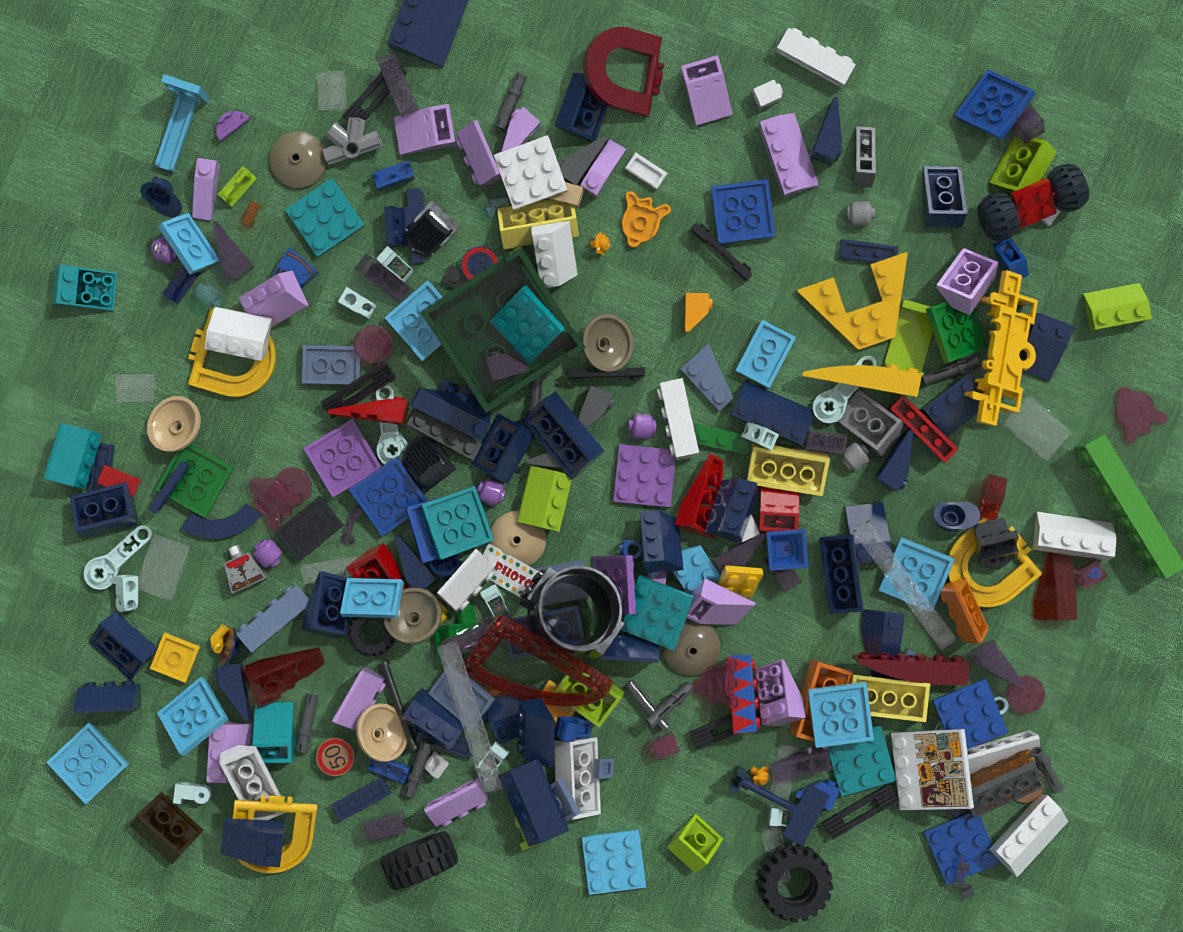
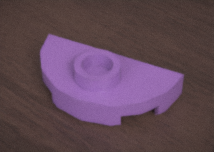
[216,111,251,142]

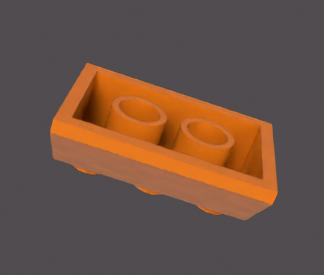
[941,577,989,644]

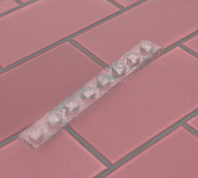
[853,520,957,650]
[437,641,503,793]

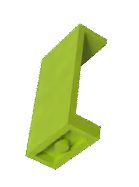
[883,299,933,377]

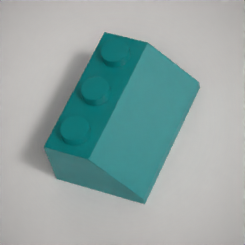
[43,422,102,489]

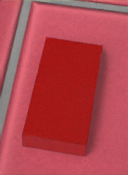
[97,464,141,497]

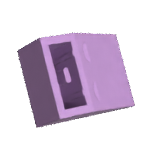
[680,55,733,126]
[394,104,457,155]
[687,579,756,625]
[755,659,805,727]

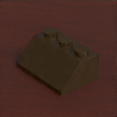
[130,792,204,864]

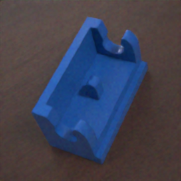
[372,160,415,191]
[368,759,411,784]

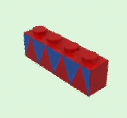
[887,395,958,463]
[727,654,760,735]

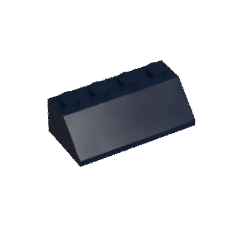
[730,381,814,446]
[523,392,604,480]
[819,534,864,614]
[498,759,569,847]

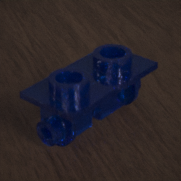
[162,265,200,304]

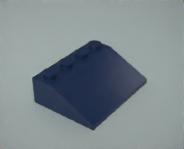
[387,0,468,68]

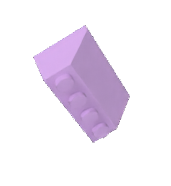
[758,113,819,198]

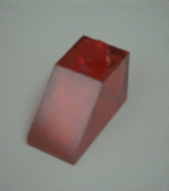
[978,474,1007,520]

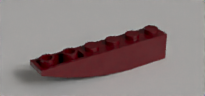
[852,652,970,685]

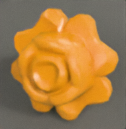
[590,232,610,256]
[750,766,770,786]

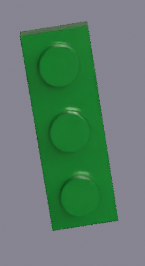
[695,424,752,455]

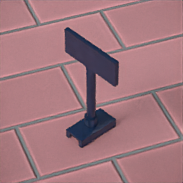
[729,765,830,846]

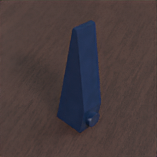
[410,388,491,441]
[861,609,905,679]

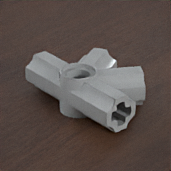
[323,117,383,165]

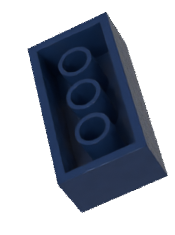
[502,604,586,659]

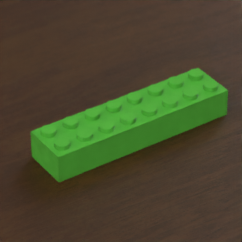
[1075,434,1183,579]

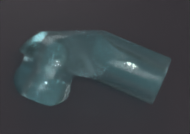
[484,196,509,218]

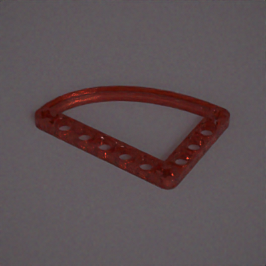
[460,615,613,707]

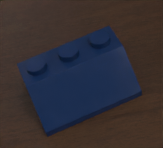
[554,72,608,142]
[920,373,983,437]
[471,413,534,484]
[704,478,759,543]
[70,482,139,539]
[640,510,684,573]
[89,611,157,680]
[600,631,659,663]
[74,680,141,713]
[401,688,466,752]
[516,698,555,768]

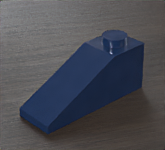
[395,535,437,589]
[215,661,252,721]

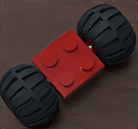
[977,164,1089,241]

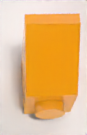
[684,293,712,333]

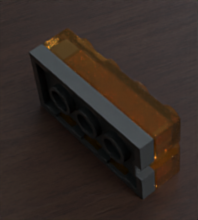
[970,749,1046,818]

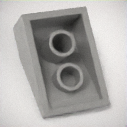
[837,390,907,458]

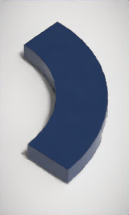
[181,503,262,539]

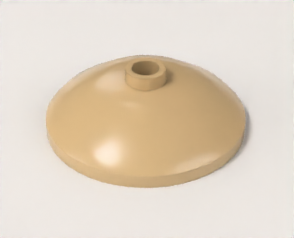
[147,396,201,452]
[489,511,546,566]
[356,704,407,762]

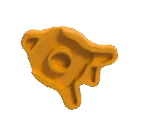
[622,191,671,248]

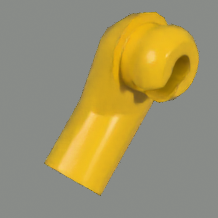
[210,624,229,654]

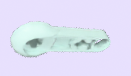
[813,356,876,423]
[376,385,407,464]
[84,526,153,590]

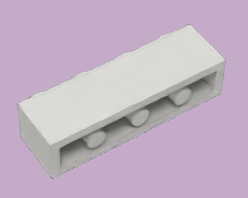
[776,28,856,88]
[657,378,699,460]

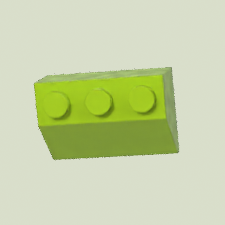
[989,133,1057,195]
[1082,283,1152,331]
[517,466,572,532]
[553,658,624,728]

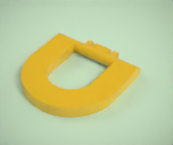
[188,307,277,397]
[948,511,1042,607]
[232,795,317,873]

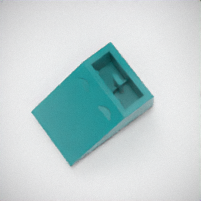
[51,265,117,311]
[252,702,295,763]

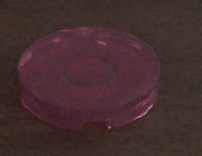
[354,325,392,364]
[273,467,312,505]
[1006,675,1045,714]

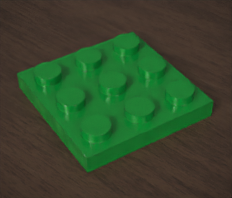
[926,301,988,364]
[155,444,234,518]

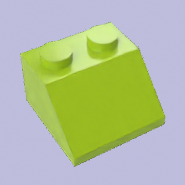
[667,813,723,873]

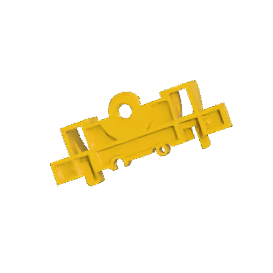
[964,270,1038,426]

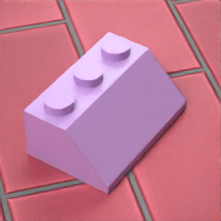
[456,120,502,188]
[936,248,998,315]
[239,271,309,328]
[332,667,386,730]
[207,722,253,783]
[424,777,488,827]

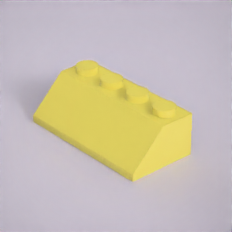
[497,199,579,249]
[747,442,830,496]
[850,675,930,722]

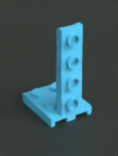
[155,74,210,172]

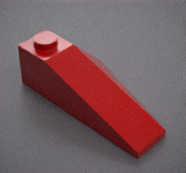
[327,396,409,426]
[675,454,724,539]
[346,543,408,590]

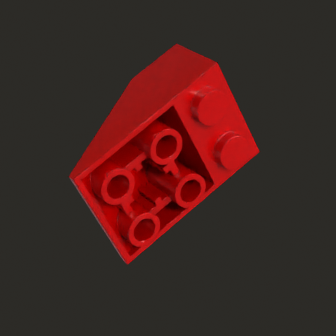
[757,486,799,531]

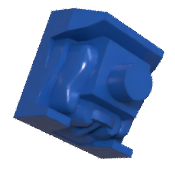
[766,529,809,571]

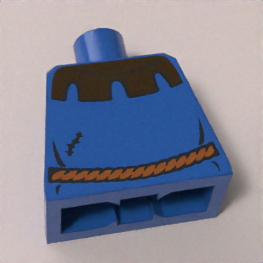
[273,247,320,289]

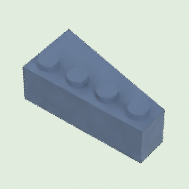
[236,585,309,655]

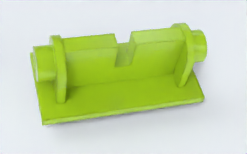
[218,166,257,207]

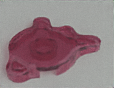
[1115,387,1168,443]
[250,477,303,530]
[694,659,739,708]

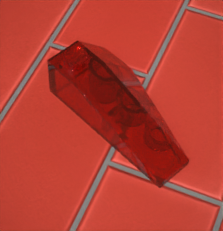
[1033,552,1077,620]
[242,647,325,709]

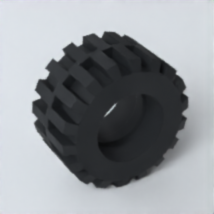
[347,617,396,657]

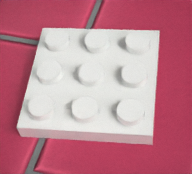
[494,135,568,210]

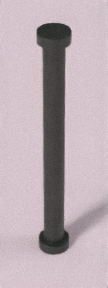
[378,660,419,751]

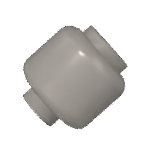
[848,201,875,226]
[841,442,870,471]

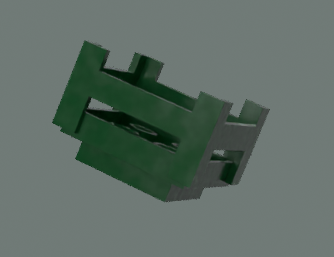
[420,247,586,413]

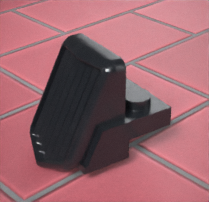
[404,200,460,256]
[401,437,456,492]
[973,518,1019,570]

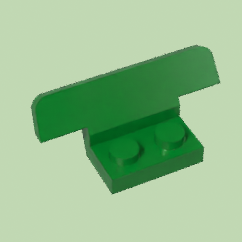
[433,604,482,679]

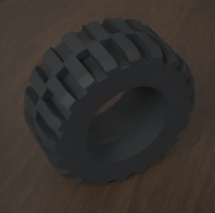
[380,831,458,890]
[756,843,833,922]

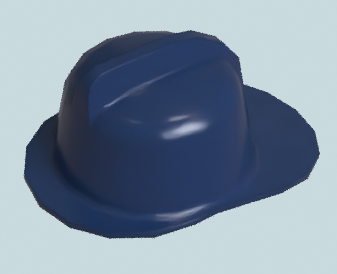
[140,177,182,217]
[933,502,980,532]
[428,554,462,581]

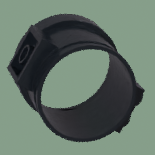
[519,566,625,659]

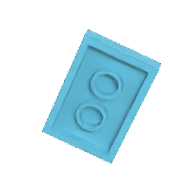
[158,213,220,275]
[735,320,796,388]
[340,578,404,618]

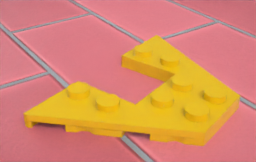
[797,252,908,350]

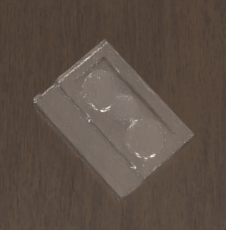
[317,71,347,111]
[115,374,156,402]

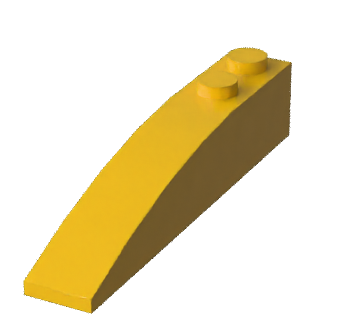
[802,364,922,397]

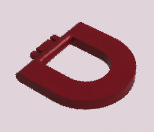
[583,26,664,117]

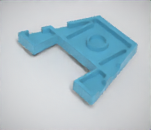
[642,544,720,619]

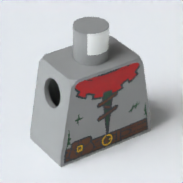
[224,545,269,593]

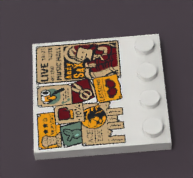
[891,729,974,810]

